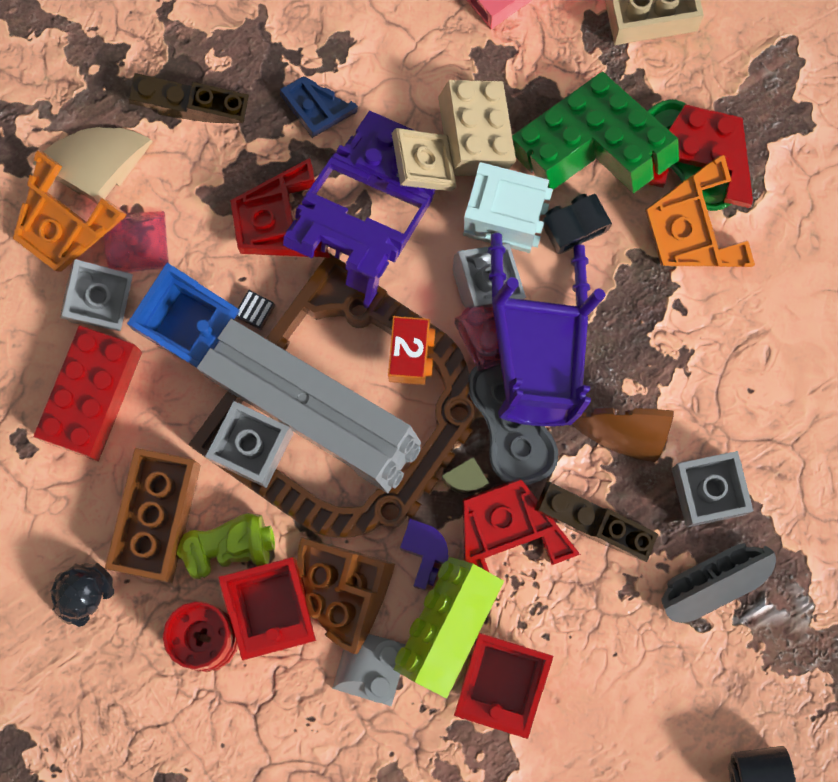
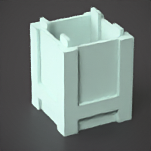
[463,162,553,253]

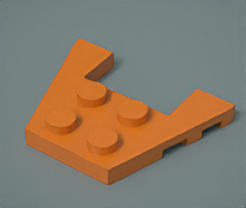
[13,150,127,272]
[645,155,755,267]

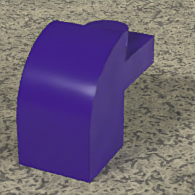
[400,519,448,591]

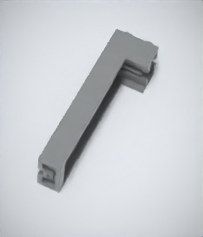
[197,318,421,494]

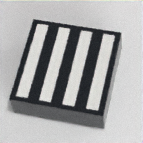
[236,290,275,330]

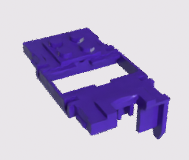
[283,110,435,308]

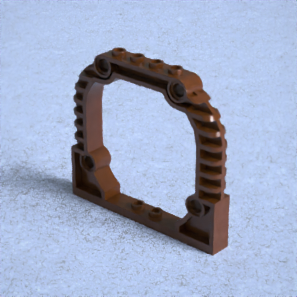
[188,253,474,538]

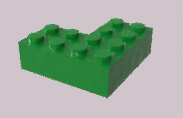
[512,71,679,194]

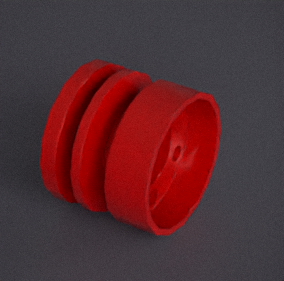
[163,601,238,672]

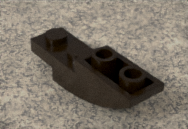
[129,73,249,124]
[534,482,658,562]

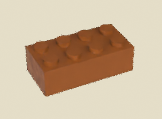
[105,448,201,584]

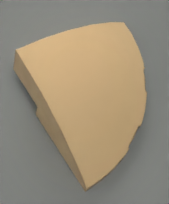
[33,127,153,204]

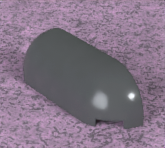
[661,543,776,623]

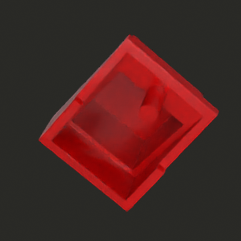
[218,557,316,661]
[454,633,554,739]

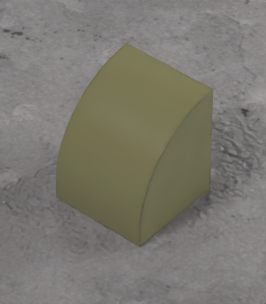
[442,457,489,494]

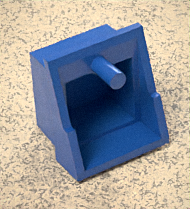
[127,263,240,368]

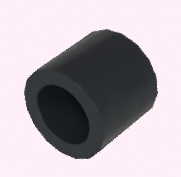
[728,746,796,782]

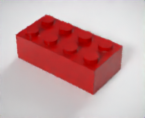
[33,325,142,462]

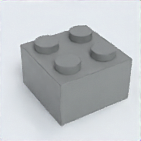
[205,401,294,488]
[671,451,753,527]

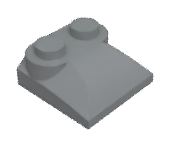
[452,244,526,312]
[60,259,133,331]
[332,634,406,706]

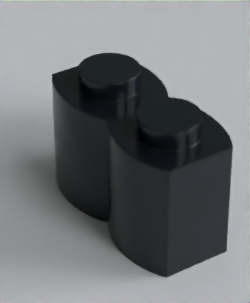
[543,194,612,254]

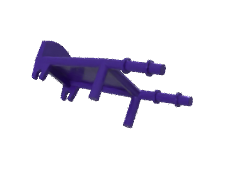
[488,233,606,426]

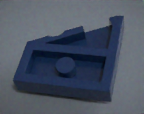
[280,76,358,138]

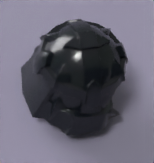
[49,563,114,627]

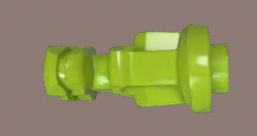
[177,513,275,579]

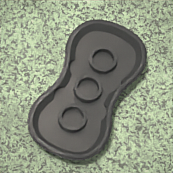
[468,356,558,485]

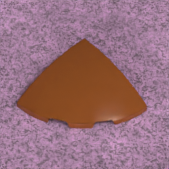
[571,408,674,462]
[297,537,395,654]

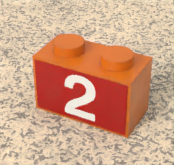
[388,316,435,385]

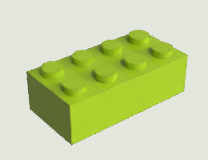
[393,557,504,699]

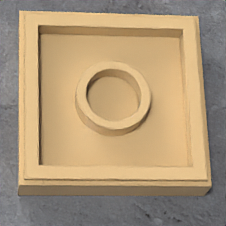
[392,128,457,192]

